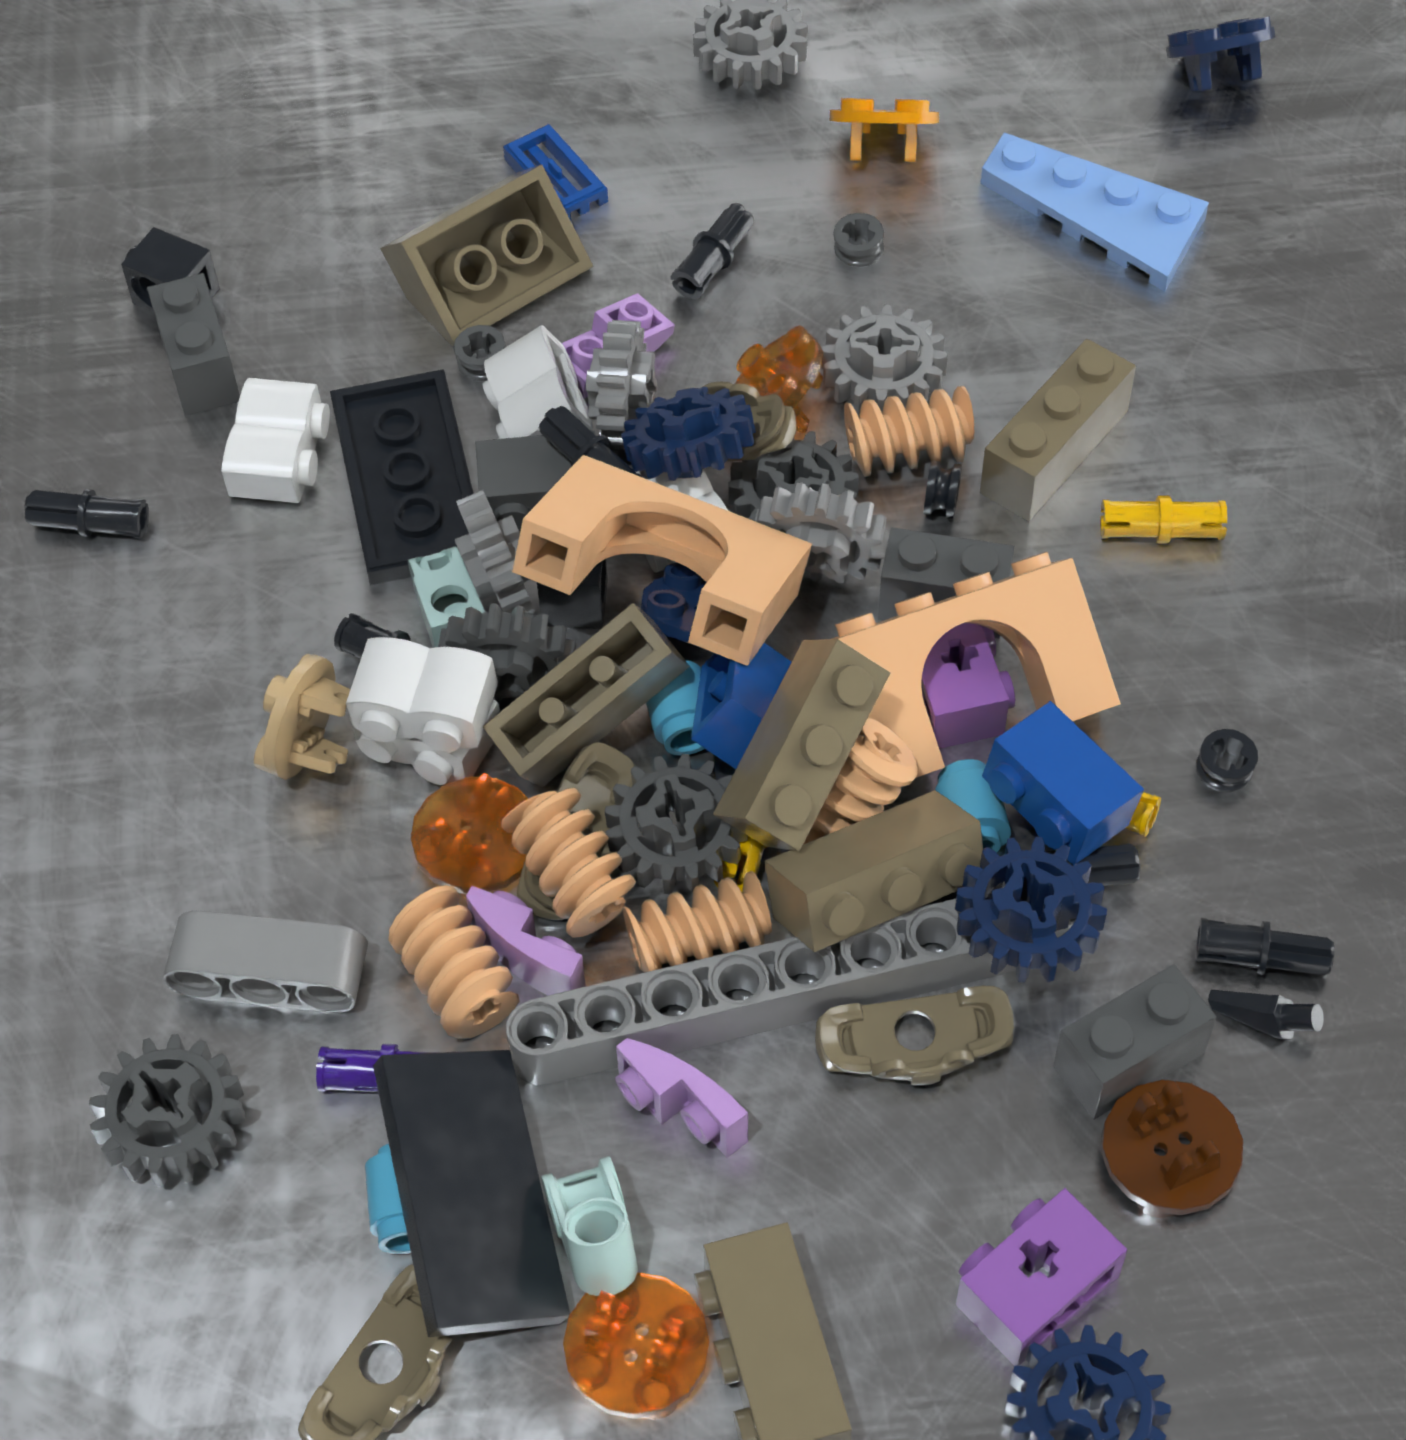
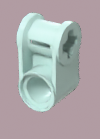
[541,1156,638,1297]

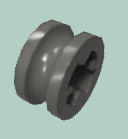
[833,213,884,267]
[454,325,506,381]

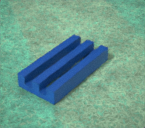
[503,124,608,221]

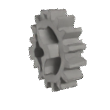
[693,0,808,90]
[820,304,948,414]
[586,320,657,451]
[755,482,890,583]
[455,490,537,615]

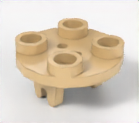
[254,654,351,780]

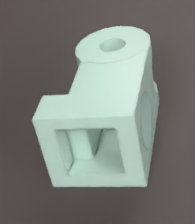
[408,546,485,648]

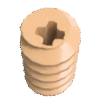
[844,386,974,477]
[803,718,918,845]
[501,788,636,938]
[623,871,772,973]
[388,885,520,1039]

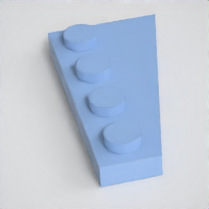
[980,133,1209,292]

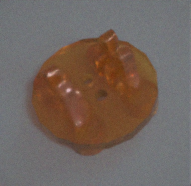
[735,325,823,433]
[410,773,528,895]
[563,1272,710,1420]

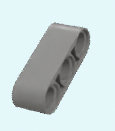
[163,911,368,1012]

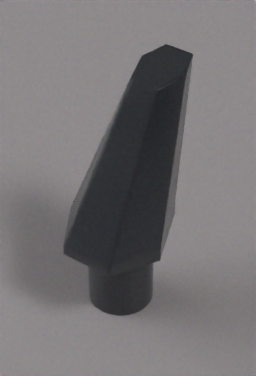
[1208,989,1324,1039]

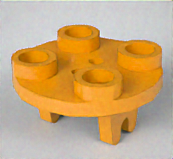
[829,98,939,162]

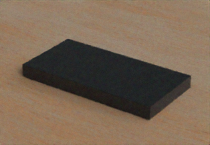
[330,369,474,585]
[373,1050,571,1337]

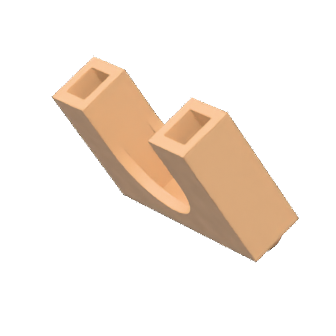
[512,455,812,666]
[832,552,1121,778]

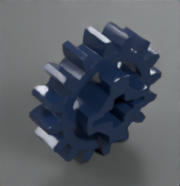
[621,387,756,481]
[955,837,1107,983]
[1004,1325,1171,1440]

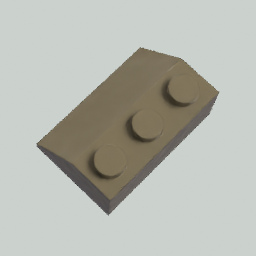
[380,165,593,346]

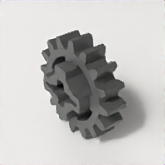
[728,431,859,521]
[438,603,576,704]
[604,754,748,895]
[89,1034,246,1187]

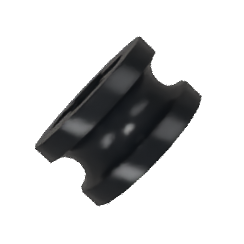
[924,460,962,518]
[1196,729,1258,792]

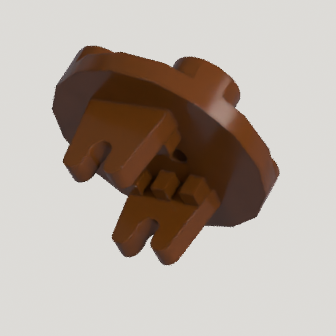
[1101,1079,1243,1218]

